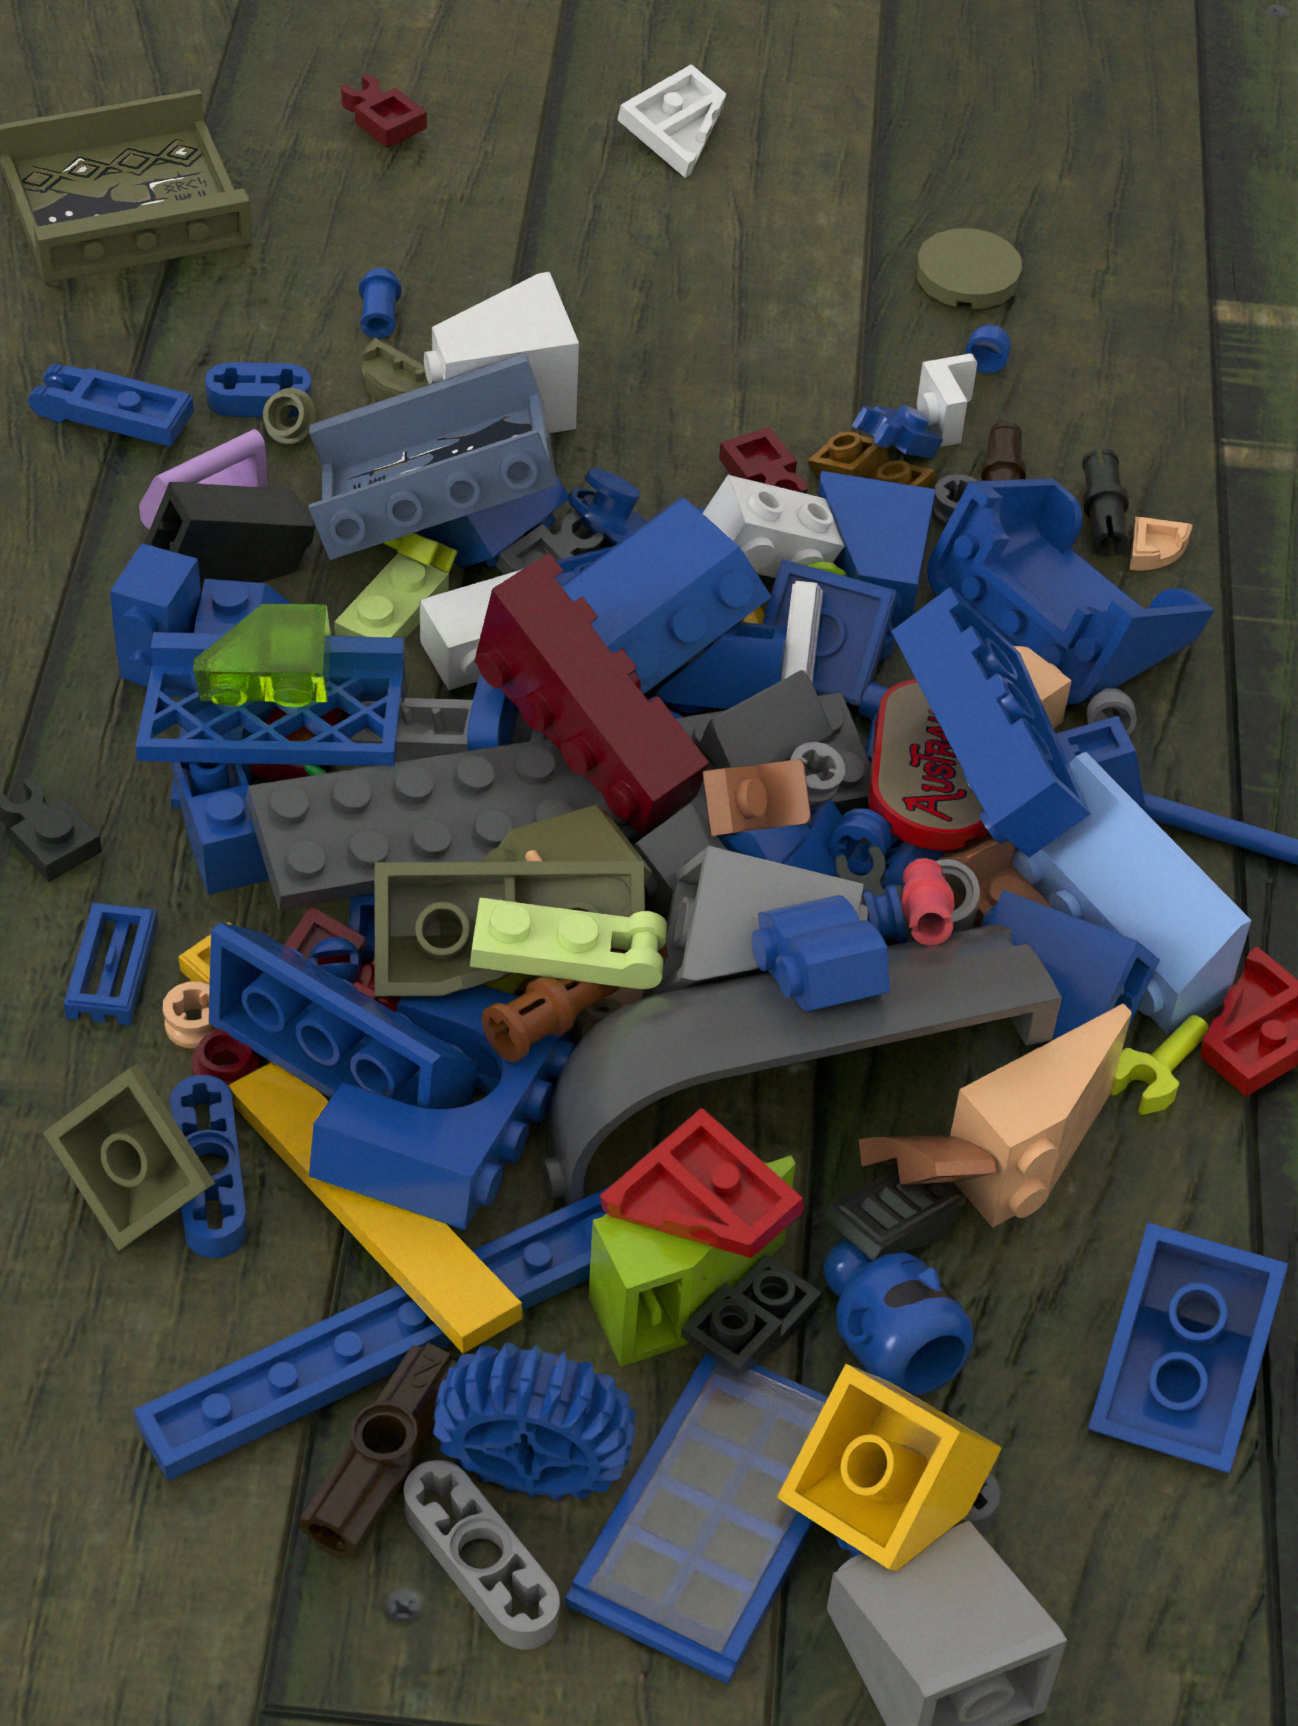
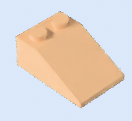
[950,1003,1132,1228]

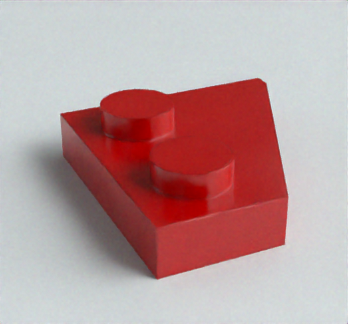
[1200,946,1298,1097]
[600,1108,804,1258]

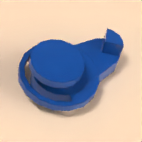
[568,468,646,545]

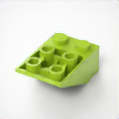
[588,1155,796,1367]

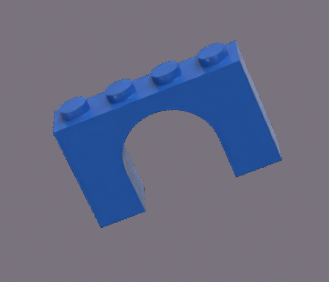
[309,984,577,1230]

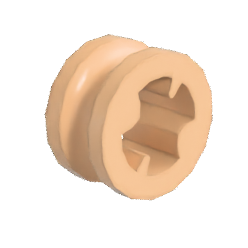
[163,982,219,1049]

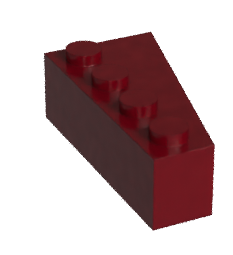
[474,552,709,836]

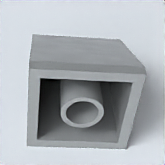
[653,846,868,995]
[827,1521,1067,1726]

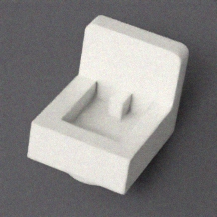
[917,354,977,447]

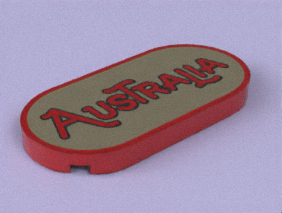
[868,679,988,851]

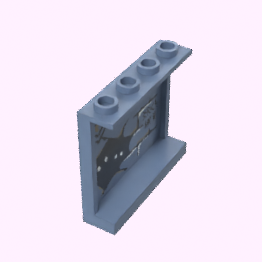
[308,353,557,560]

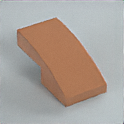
[859,1134,996,1185]

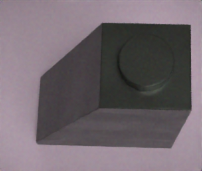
[144,482,316,594]

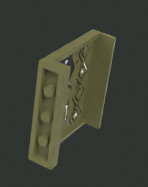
[0,89,252,283]

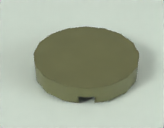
[916,228,1023,309]

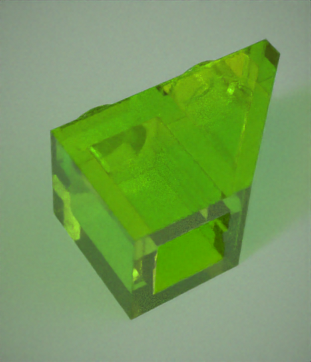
[193,604,331,707]

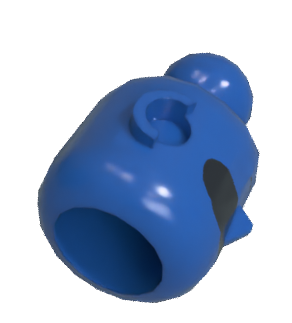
[823,1238,973,1397]

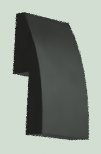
[681,1254,822,1376]

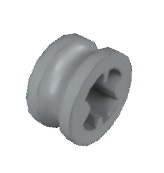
[790,742,845,806]

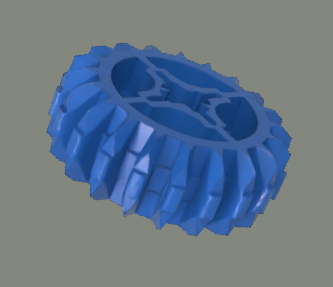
[433,1343,636,1501]

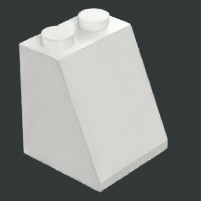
[424,272,579,433]

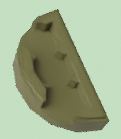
[362,338,429,401]

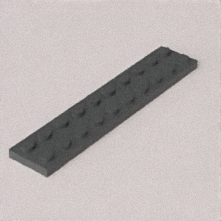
[246,692,871,910]

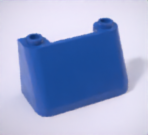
[927,478,1214,704]

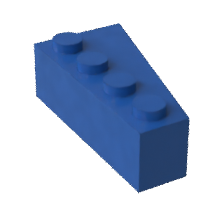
[891,587,1091,858]

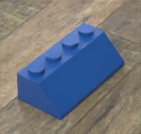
[561,498,771,694]
[208,922,478,1109]

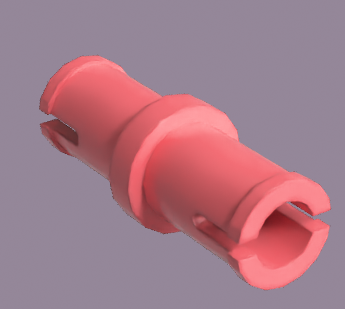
[900,858,955,946]

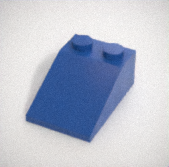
[1088,1223,1288,1474]

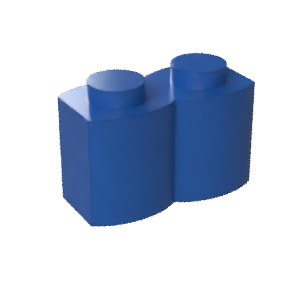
[751,895,890,1011]

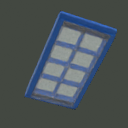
[565,1354,828,1685]

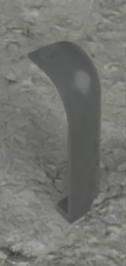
[541,924,1062,1208]

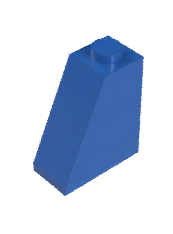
[818,471,936,624]
[981,889,1160,1039]

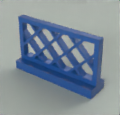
[136,632,406,767]

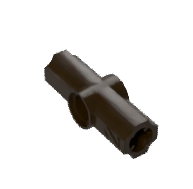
[299,1343,457,1559]

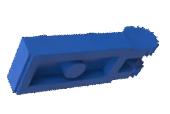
[27,363,194,447]

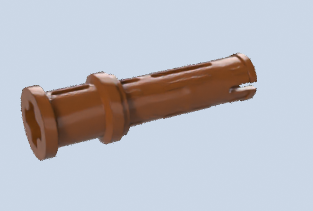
[481,944,668,1063]

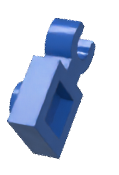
[852,404,943,459]

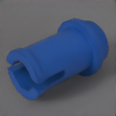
[359,268,402,338]

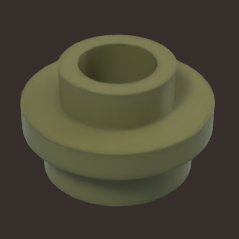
[263,388,319,445]

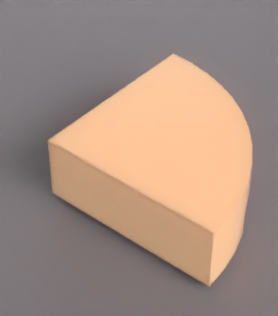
[1129,516,1192,571]

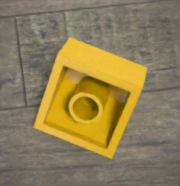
[776,1364,1002,1572]

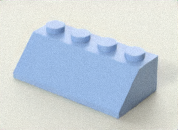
[1012,752,1252,1034]

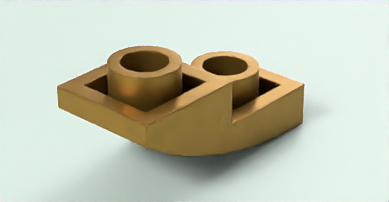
[808,432,937,489]

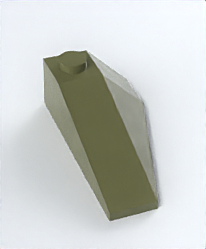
[375,861,645,998]

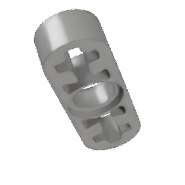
[404,1460,560,1650]

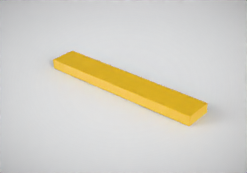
[228,1062,522,1354]

